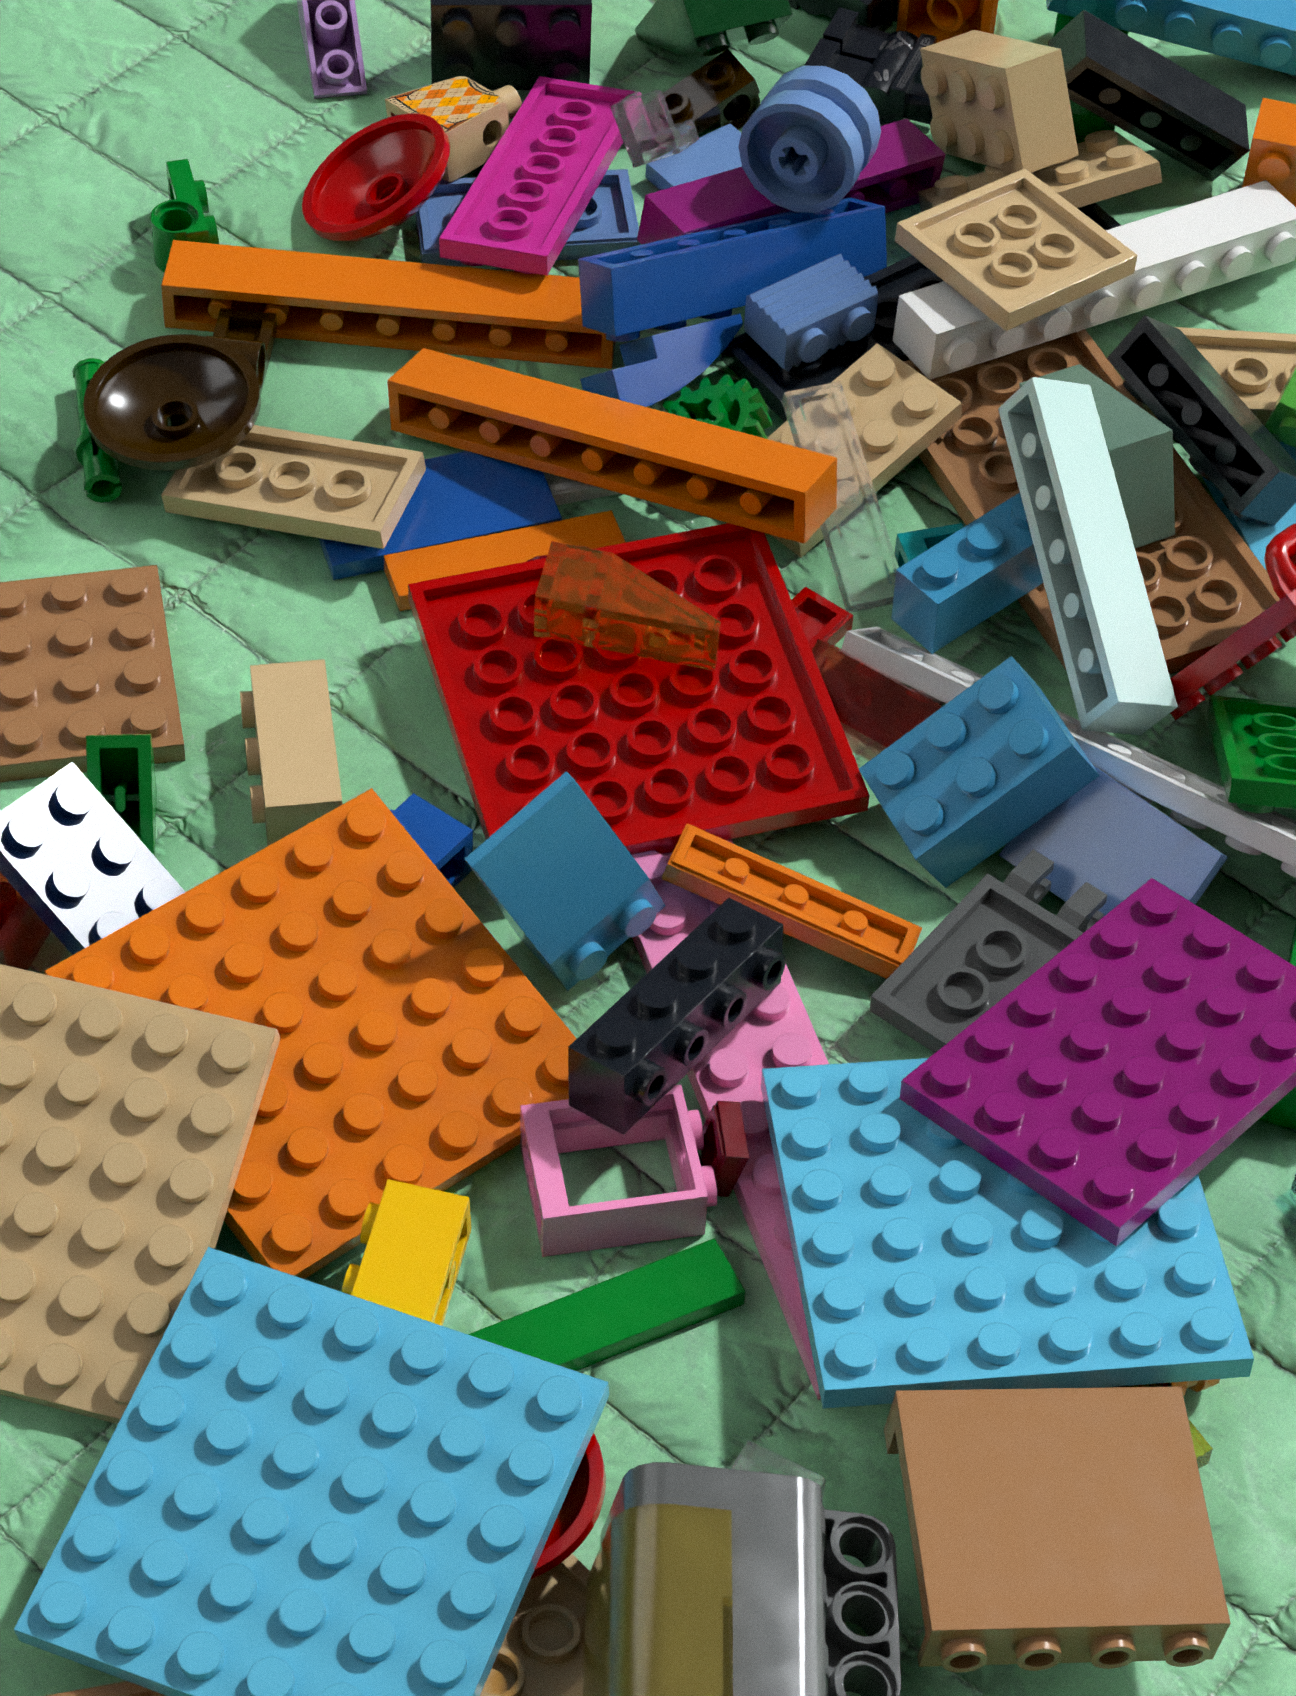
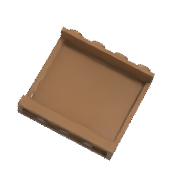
[884,1387,1231,1673]

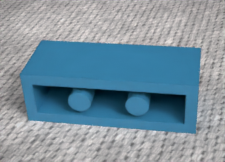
[891,492,1043,654]

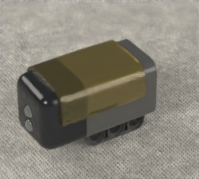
[583,1462,901,1696]

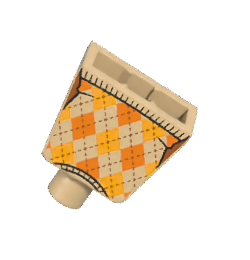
[385,76,522,183]

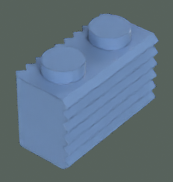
[744,254,878,371]

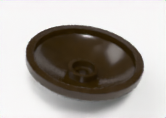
[83,334,261,471]

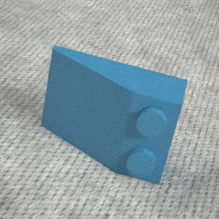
[464,771,666,991]

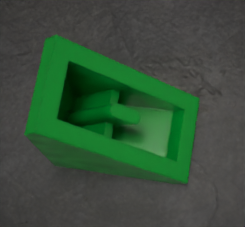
[86,734,157,856]

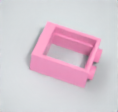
[520,1084,717,1257]

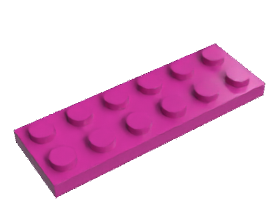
[439,76,641,276]

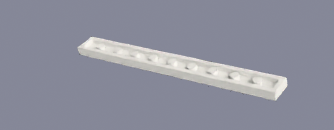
[840,627,1296,878]

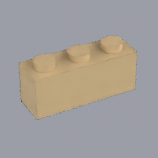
[240,659,342,846]

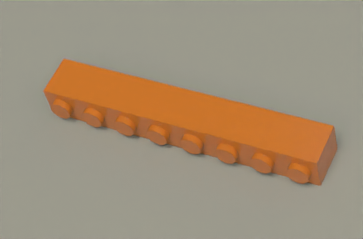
[161,240,616,369]
[387,348,837,544]

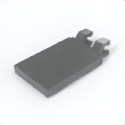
[870,849,1107,1053]

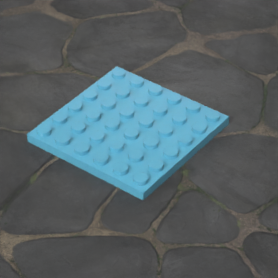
[761,1058,1254,1409]
[14,1247,610,1696]

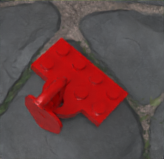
[1170,524,1296,721]

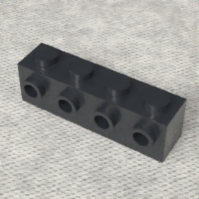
[1048,10,1250,181]
[1107,315,1296,526]
[568,898,786,1135]

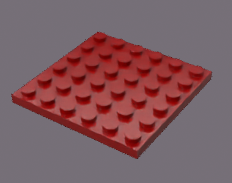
[408,523,870,855]

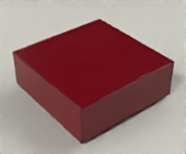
[698,1101,749,1197]

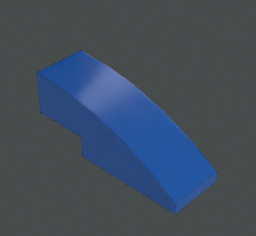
[580,313,743,407]

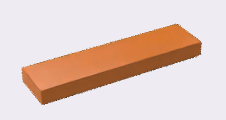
[384,510,626,611]
[661,824,922,979]

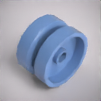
[738,66,881,213]

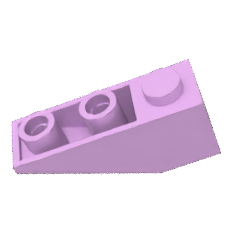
[297,0,367,99]

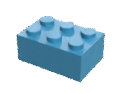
[859,656,1100,888]

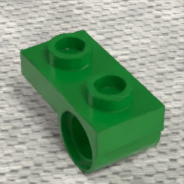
[150,159,219,272]

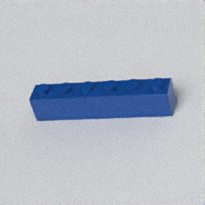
[578,198,887,342]

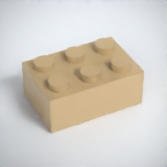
[920,30,1079,173]

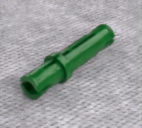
[72,358,122,503]

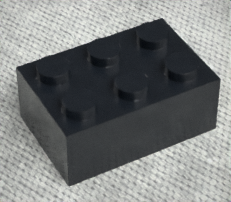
[430,0,592,90]

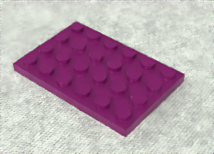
[899,878,1296,1246]

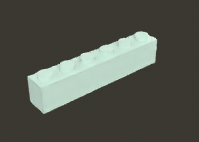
[998,377,1178,735]

